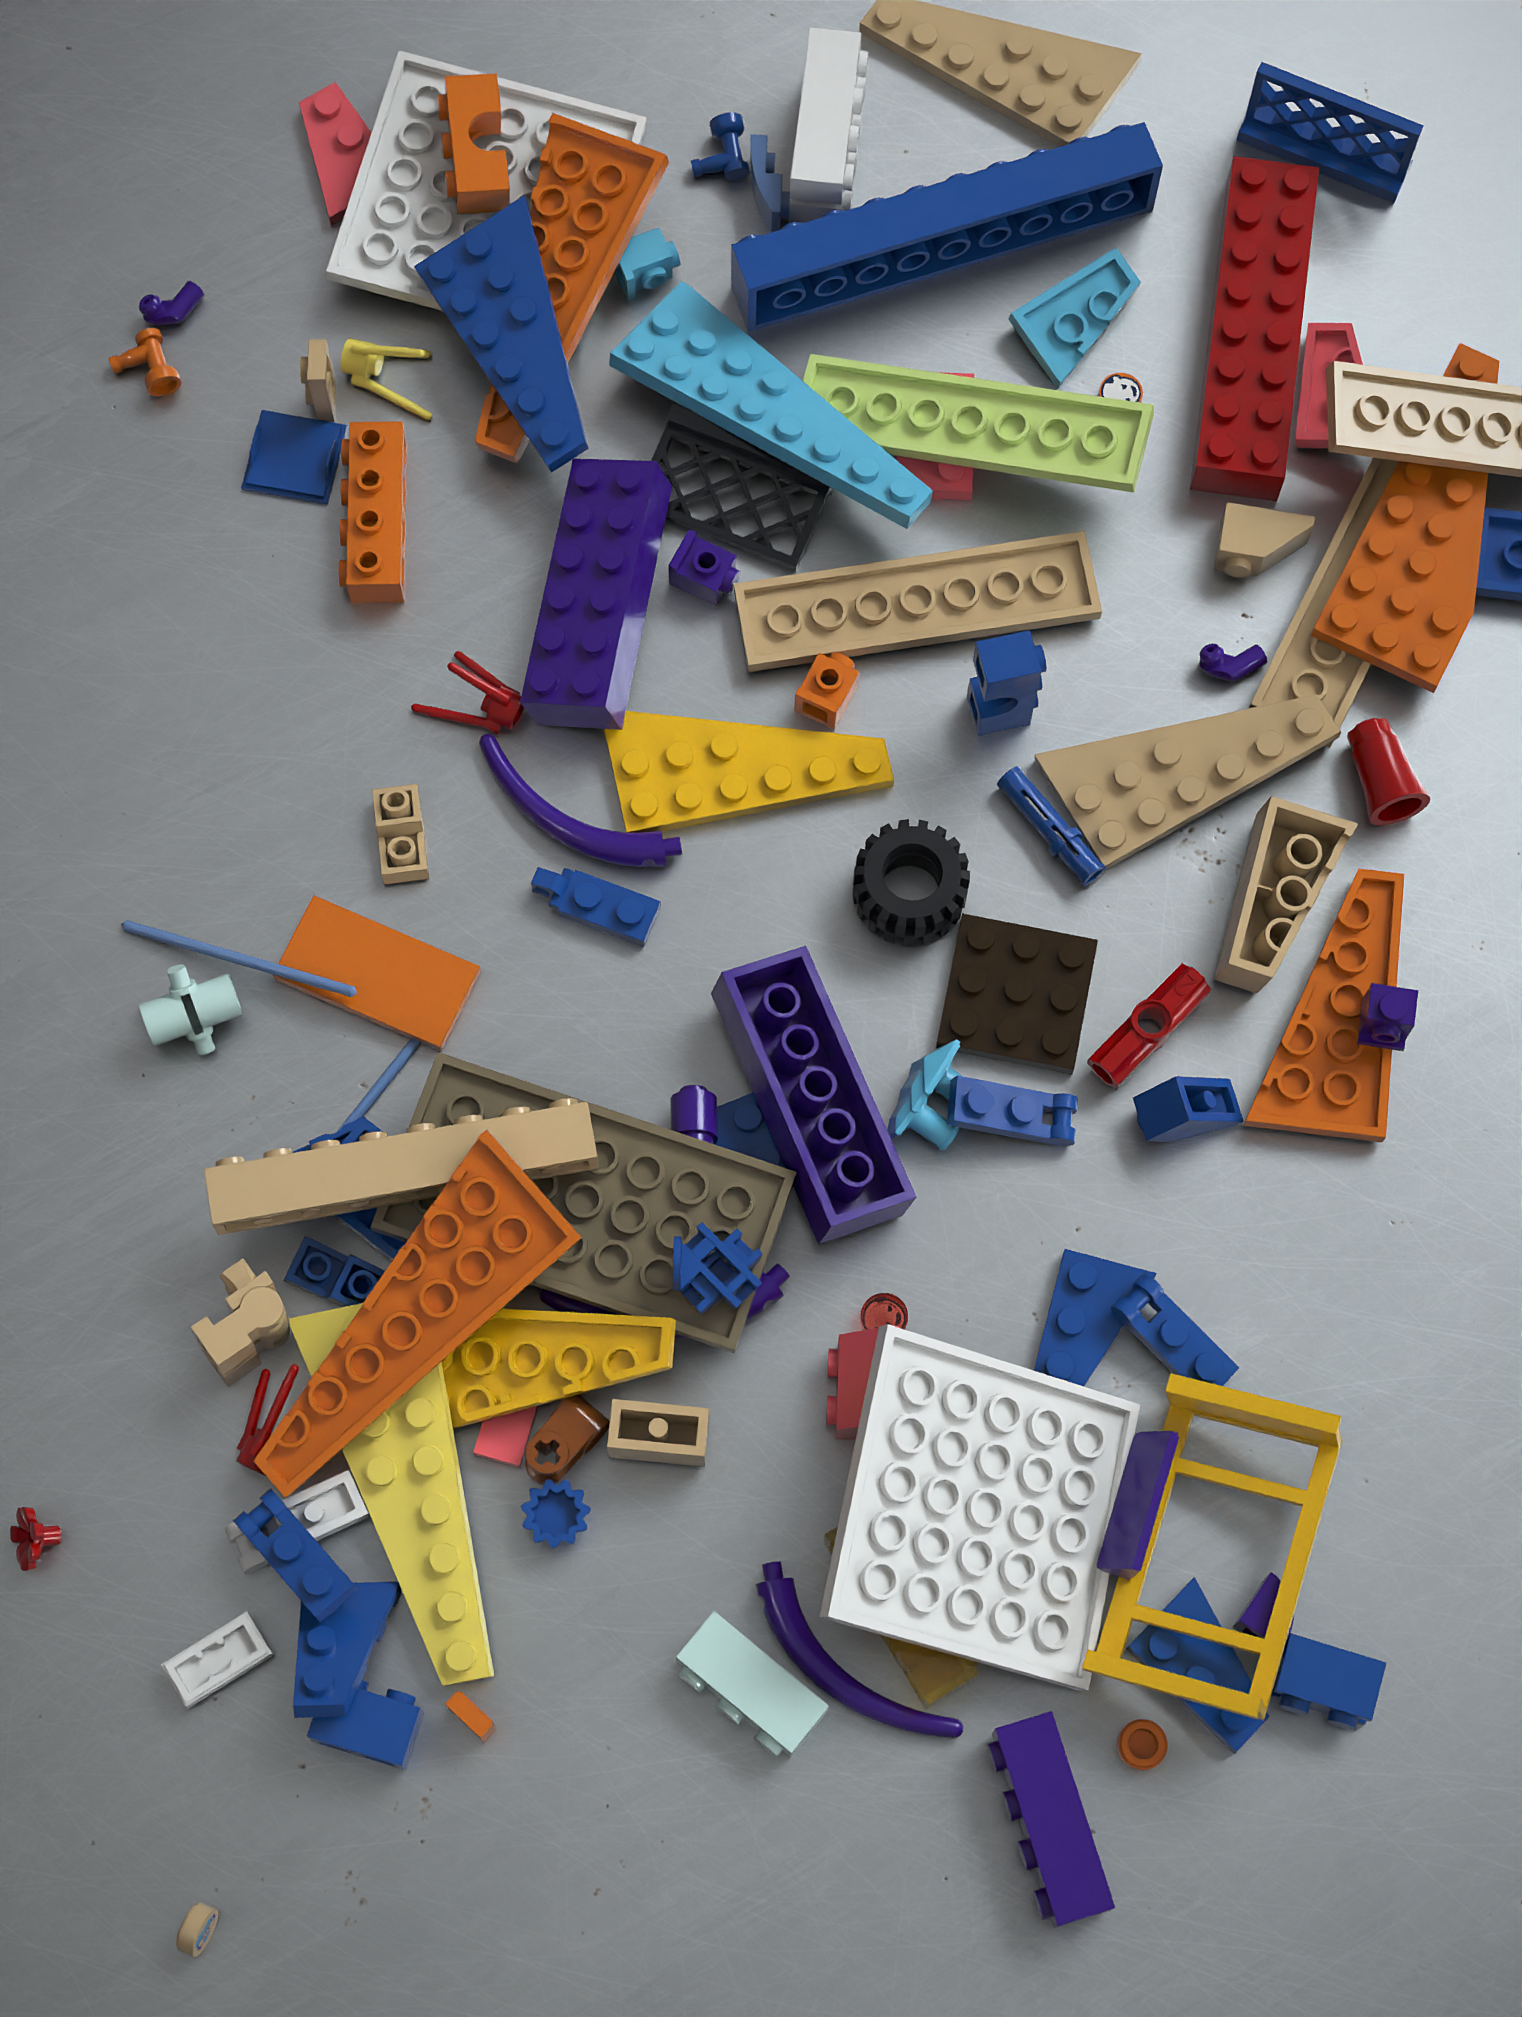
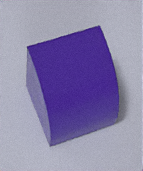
[1233,1572,1294,1639]

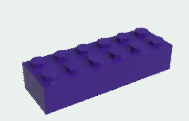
[520,458,672,730]
[711,946,917,1245]

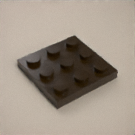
[936,913,1098,1075]

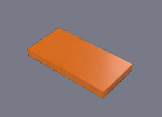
[273,895,481,1052]

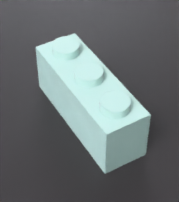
[676,1611,829,1758]

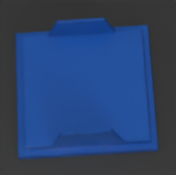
[241,410,347,505]

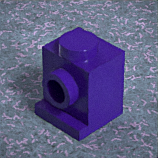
[668,529,741,606]
[1357,983,1418,1051]

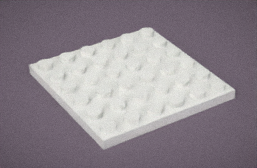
[326,50,647,348]
[819,1324,1140,1691]

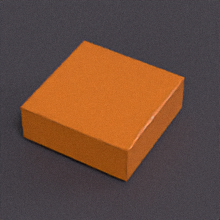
[445,1691,496,1743]

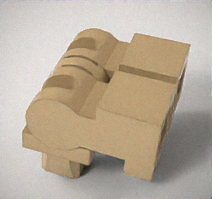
[191,1259,291,1387]

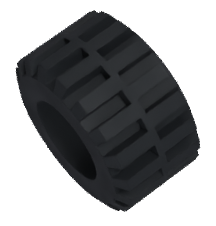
[852,819,970,946]

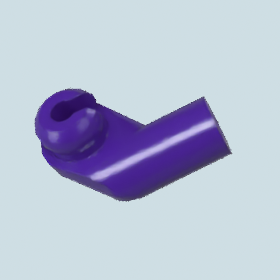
[139,281,205,326]
[1199,643,1268,682]

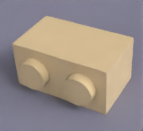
[607,1399,710,1467]

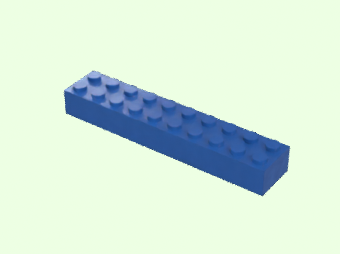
[731,122,1163,332]

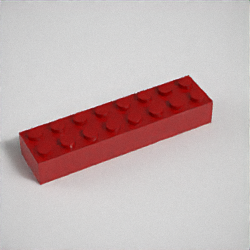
[1190,156,1319,502]

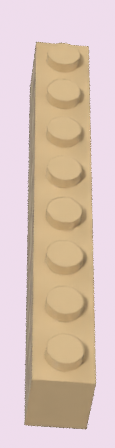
[204,1098,599,1236]

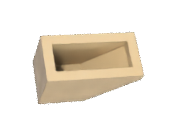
[1213,502,1315,577]

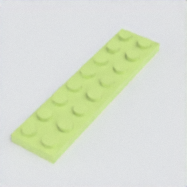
[803,354,1154,493]

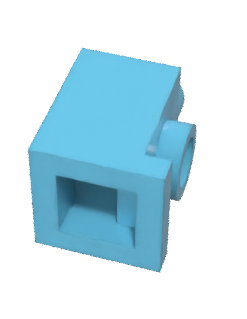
[614,228,681,302]

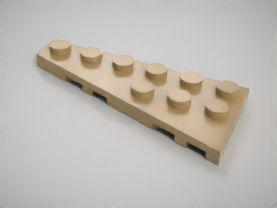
[1034,694,1341,871]

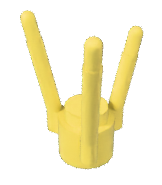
[340,338,432,420]

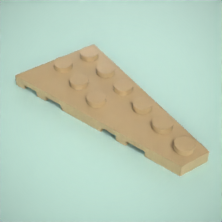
[859,0,1142,147]

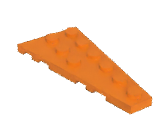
[1243,868,1404,1142]

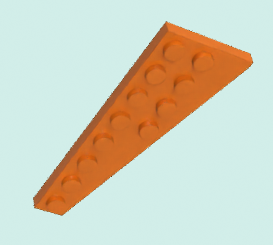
[475,113,669,464]
[254,1130,582,1498]

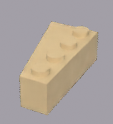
[1214,796,1358,993]

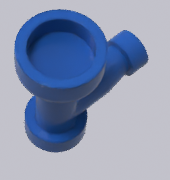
[691,112,750,181]

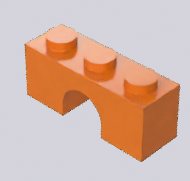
[437,73,510,214]

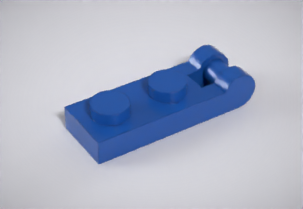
[947,1075,1078,1146]
[1111,1273,1240,1386]
[233,1488,358,1623]

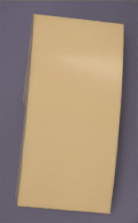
[372,784,429,885]

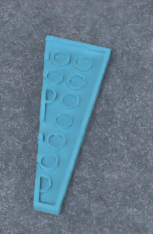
[609,281,933,529]

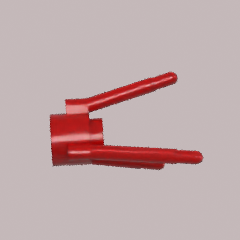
[411,651,525,734]
[236,1364,299,1477]

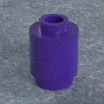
[670,1085,718,1144]

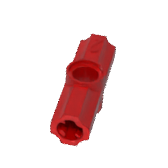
[1087,963,1212,1090]

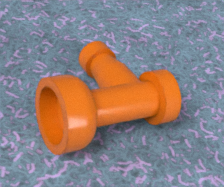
[108,328,182,397]

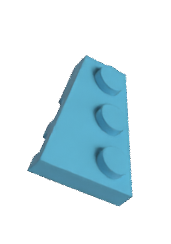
[1008,247,1141,389]

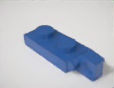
[531,867,661,947]

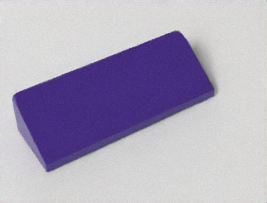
[1097,1431,1179,1580]

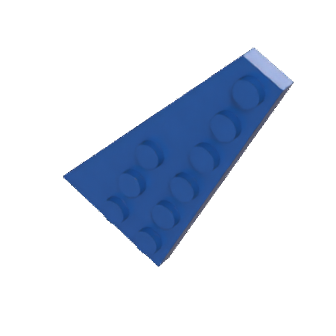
[414,195,589,473]

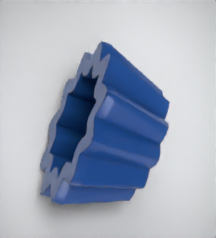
[521,1479,591,1549]

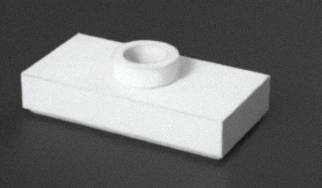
[161,1612,274,1709]

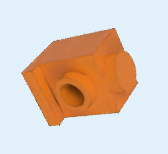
[794,652,860,730]

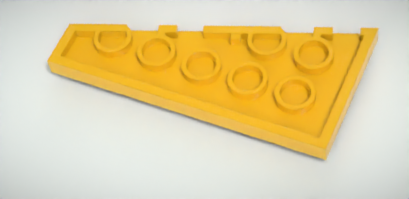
[604,711,894,833]
[442,1309,676,1429]

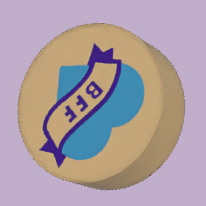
[176,1902,218,1958]

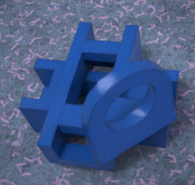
[673,1222,763,1315]

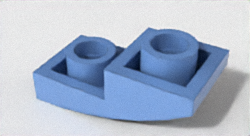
[750,134,790,233]

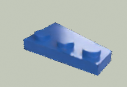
[1033,1249,1157,1387]
[1126,1577,1270,1754]
[293,1581,402,1718]

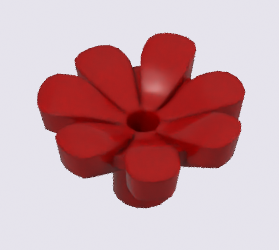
[10,1507,61,1571]

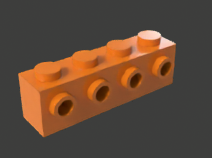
[339,421,407,603]

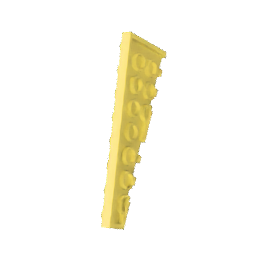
[289,1303,494,1686]

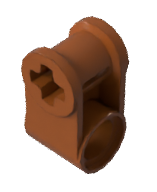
[525,1394,610,1485]

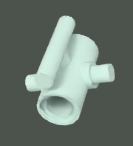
[139,964,243,1055]

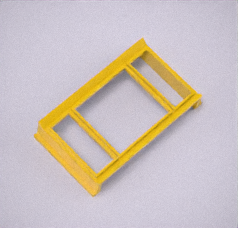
[1082,1373,1342,1720]

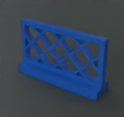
[1236,61,1424,203]

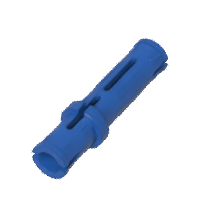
[997,766,1106,886]

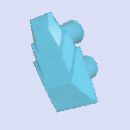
[887,1039,962,1151]

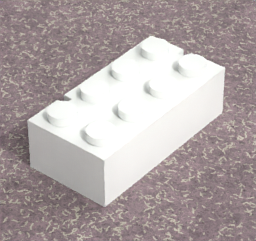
[789,27,868,223]

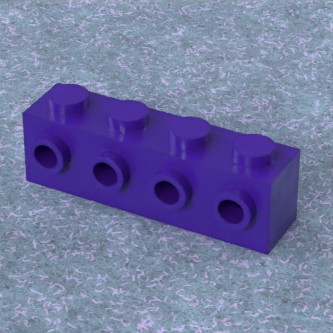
[987,1711,1115,1929]

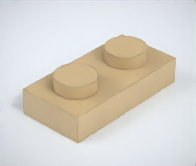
[300,339,336,421]

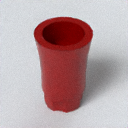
[1347,718,1431,826]

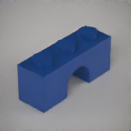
[967,630,1047,736]

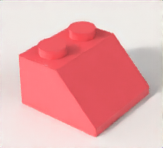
[826,1326,899,1440]

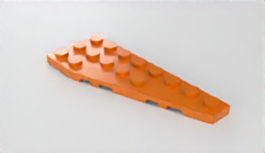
[1311,343,1500,693]

